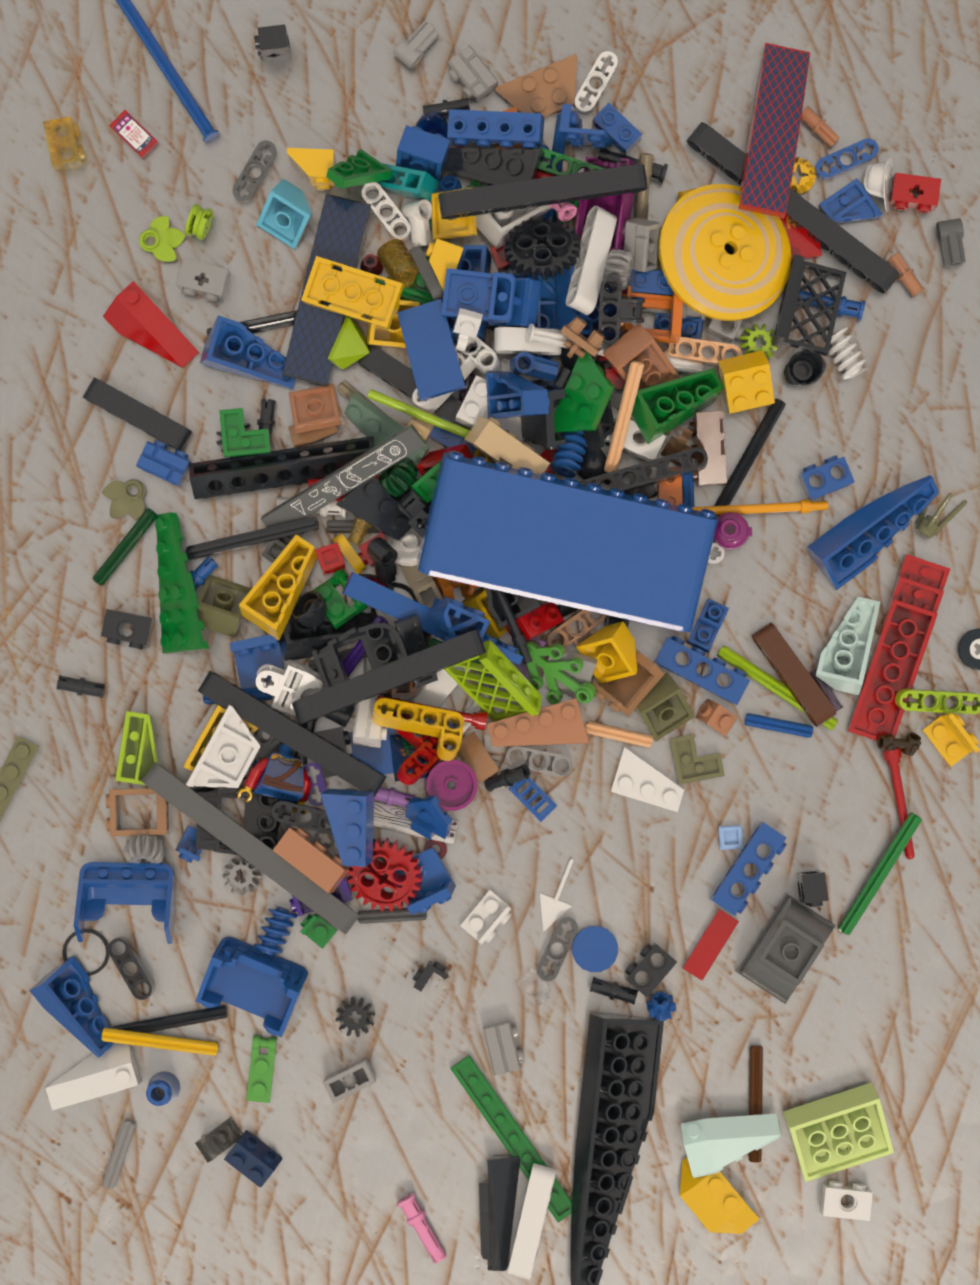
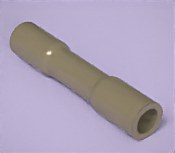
[634,153,653,219]

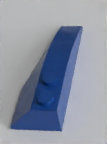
[807,475,939,590]

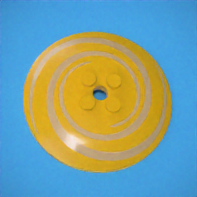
[658,184,791,321]

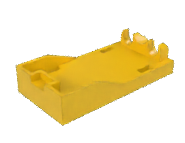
[301,256,404,329]

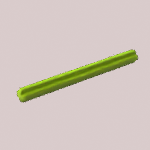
[717,646,838,730]

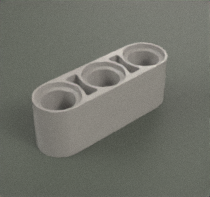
[506,746,573,776]

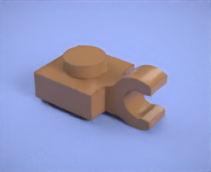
[661,427,693,466]

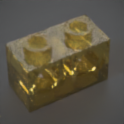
[43,116,85,172]

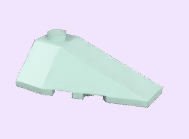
[816,597,880,695]
[681,1113,782,1178]

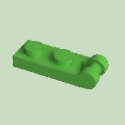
[246,1035,277,1103]

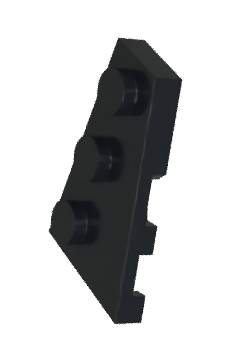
[336,477,412,541]

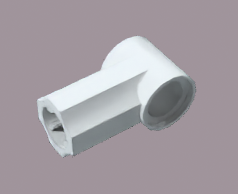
[402,199,432,248]

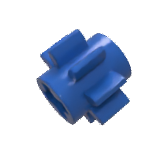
[646,992,676,1021]

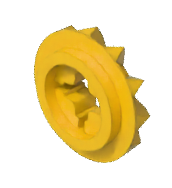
[790,157,816,194]

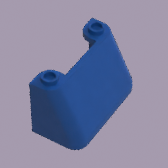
[195,937,308,1037]

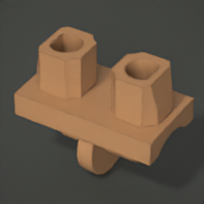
[560,316,605,359]

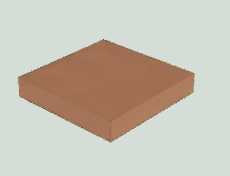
[289,384,341,434]

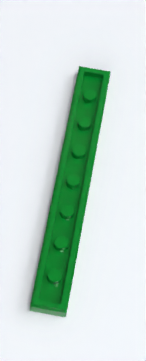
[450,1054,572,1223]

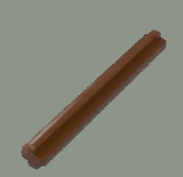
[749,1045,763,1163]

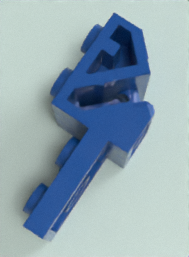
[441,268,541,328]
[430,596,523,665]

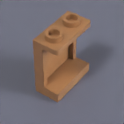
[591,649,665,716]

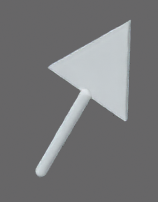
[540,858,574,932]

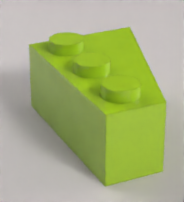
[115,711,158,785]

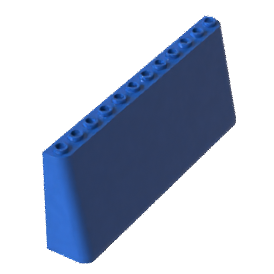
[417,451,718,632]

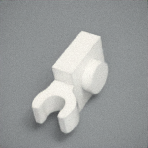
[453,308,483,352]

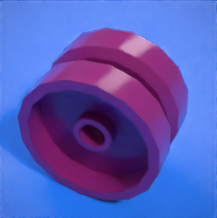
[424,760,477,811]

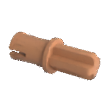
[801,106,839,147]
[888,253,925,297]

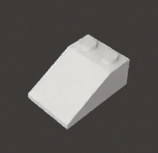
[476,205,551,249]
[454,376,524,443]

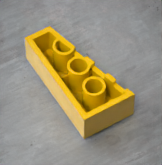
[239,535,317,641]

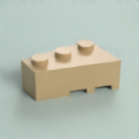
[464,416,550,475]

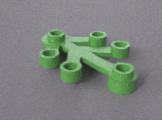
[517,641,596,705]

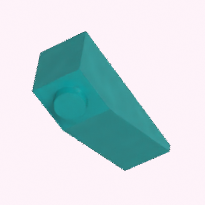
[377,163,439,203]

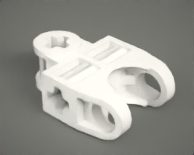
[256,660,325,716]

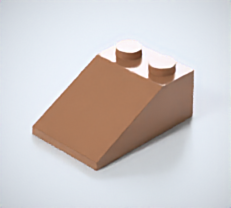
[603,323,680,390]

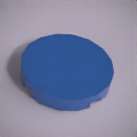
[572,926,618,972]

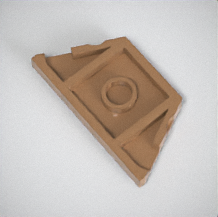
[494,54,577,118]

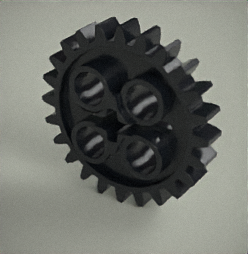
[504,216,581,280]

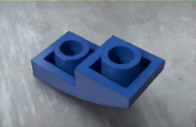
[654,313,704,340]
[687,598,729,653]

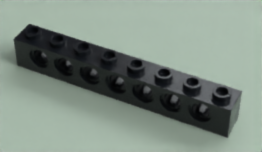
[189,436,375,499]

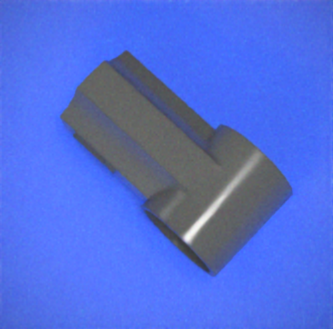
[936,218,966,267]

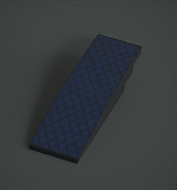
[282,193,371,387]

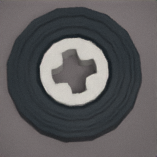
[958,628,980,670]

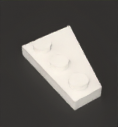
[611,747,684,812]

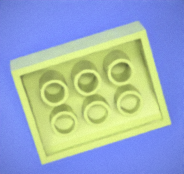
[783,1082,894,1182]

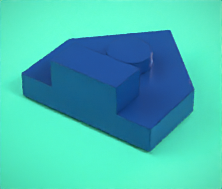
[405,795,452,840]

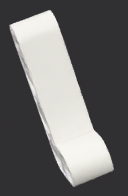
[412,336,502,414]

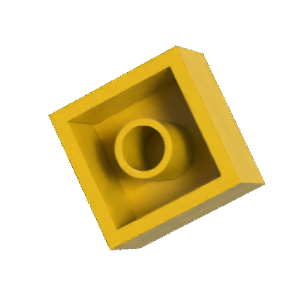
[718,350,775,414]

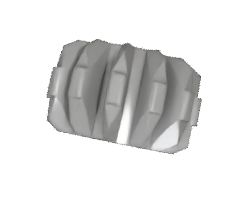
[604,249,633,290]
[124,834,165,863]
[222,856,262,896]

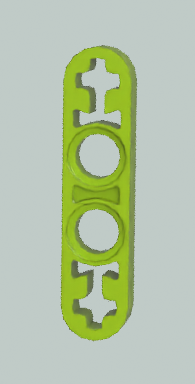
[895,688,980,714]

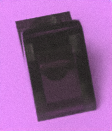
[195,1117,242,1163]

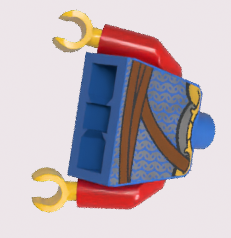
[237,744,311,815]

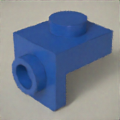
[175,825,203,863]

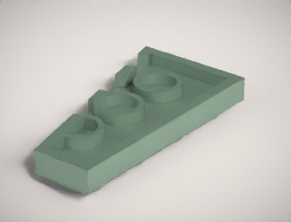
[344,393,430,472]

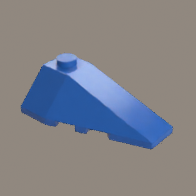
[200,315,295,389]
[29,956,114,1058]

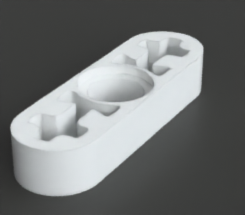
[574,51,618,114]

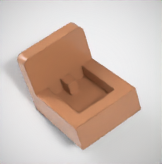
[696,699,738,737]

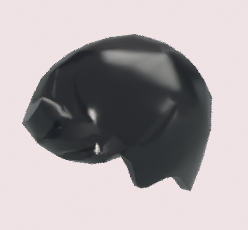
[784,350,826,386]
[577,447,610,484]
[292,590,328,628]

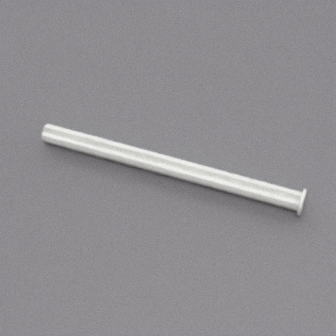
[526,324,704,375]

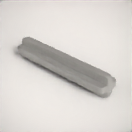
[102,1120,136,1189]

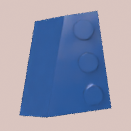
[555,266,623,340]

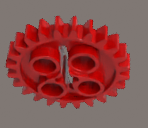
[347,838,423,912]

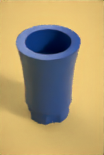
[146,1071,180,1106]

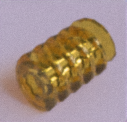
[377,239,418,289]

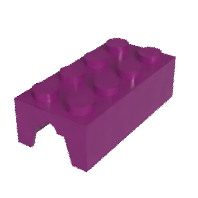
[575,157,635,253]

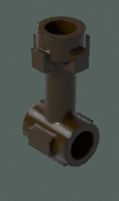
[877,732,921,756]

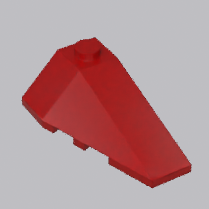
[103,281,199,368]

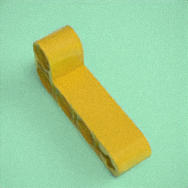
[371,698,464,761]

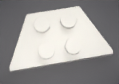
[186,705,260,788]

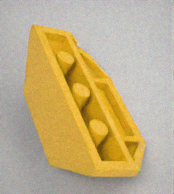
[679,1156,760,1234]

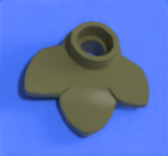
[102,479,146,520]

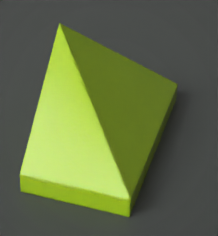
[327,317,370,369]

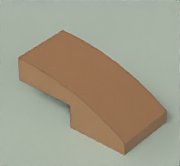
[459,732,499,783]

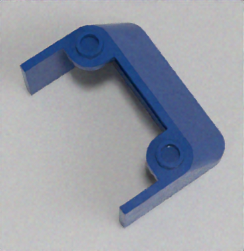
[73,862,175,944]

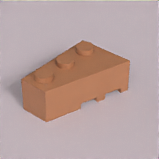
[273,827,350,893]

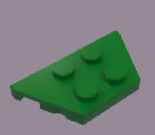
[554,348,614,434]

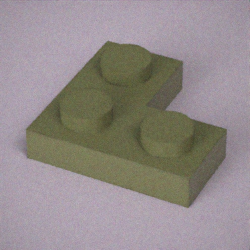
[670,734,725,785]

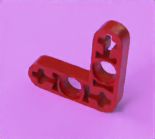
[393,712,447,785]

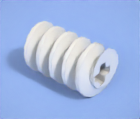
[824,327,870,380]

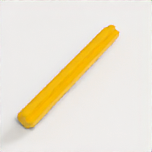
[101,1028,218,1056]

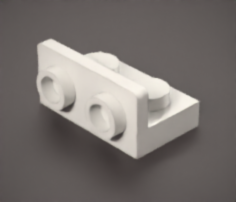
[460,890,512,945]

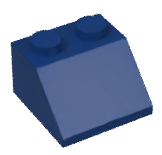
[396,125,450,184]

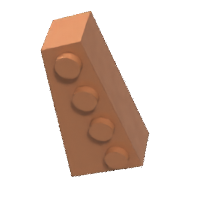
[486,698,589,747]

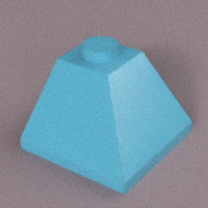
[256,179,312,249]

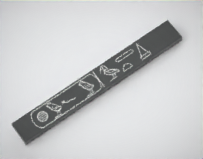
[261,424,426,527]

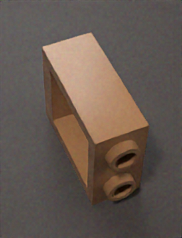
[106,788,170,836]

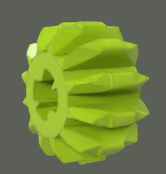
[739,323,778,359]

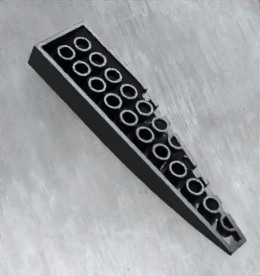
[571,1013,664,1285]

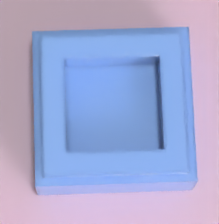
[718,825,743,850]

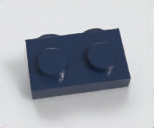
[224,1130,282,1188]

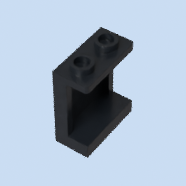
[521,379,566,450]

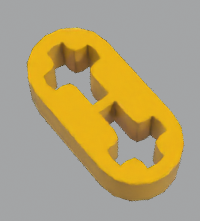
[332,532,367,575]

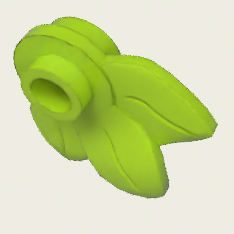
[139,216,185,262]

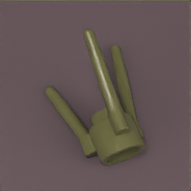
[915,493,967,539]

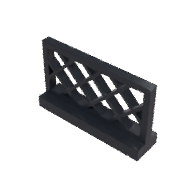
[771,254,847,356]

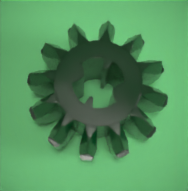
[378,458,418,497]

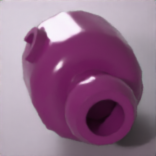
[714,512,753,551]

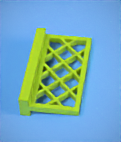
[444,640,542,722]

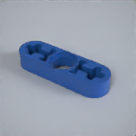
[814,138,879,180]

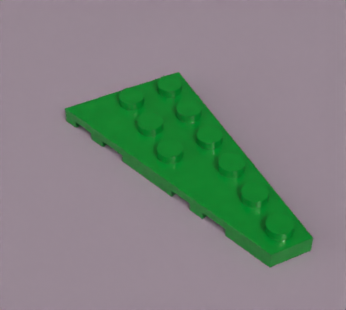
[155,512,209,653]

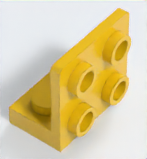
[922,713,980,767]

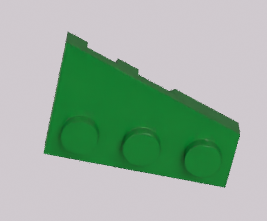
[326,149,392,189]

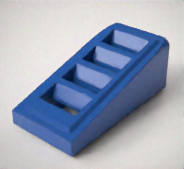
[509,778,557,822]

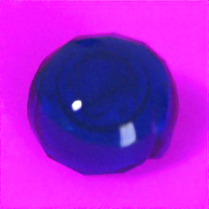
[416,112,448,139]

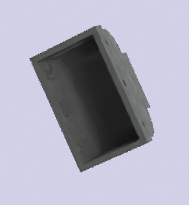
[736,893,836,1004]

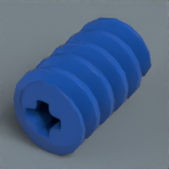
[550,431,587,478]
[253,905,298,958]

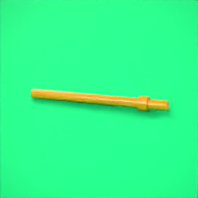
[692,499,828,515]

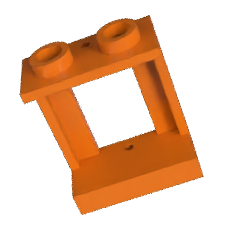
[621,286,683,344]

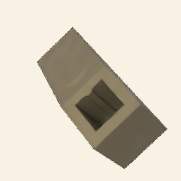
[399,564,443,608]

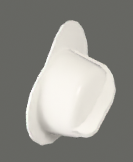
[864,157,893,212]

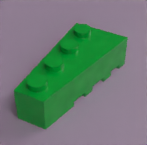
[632,368,724,444]

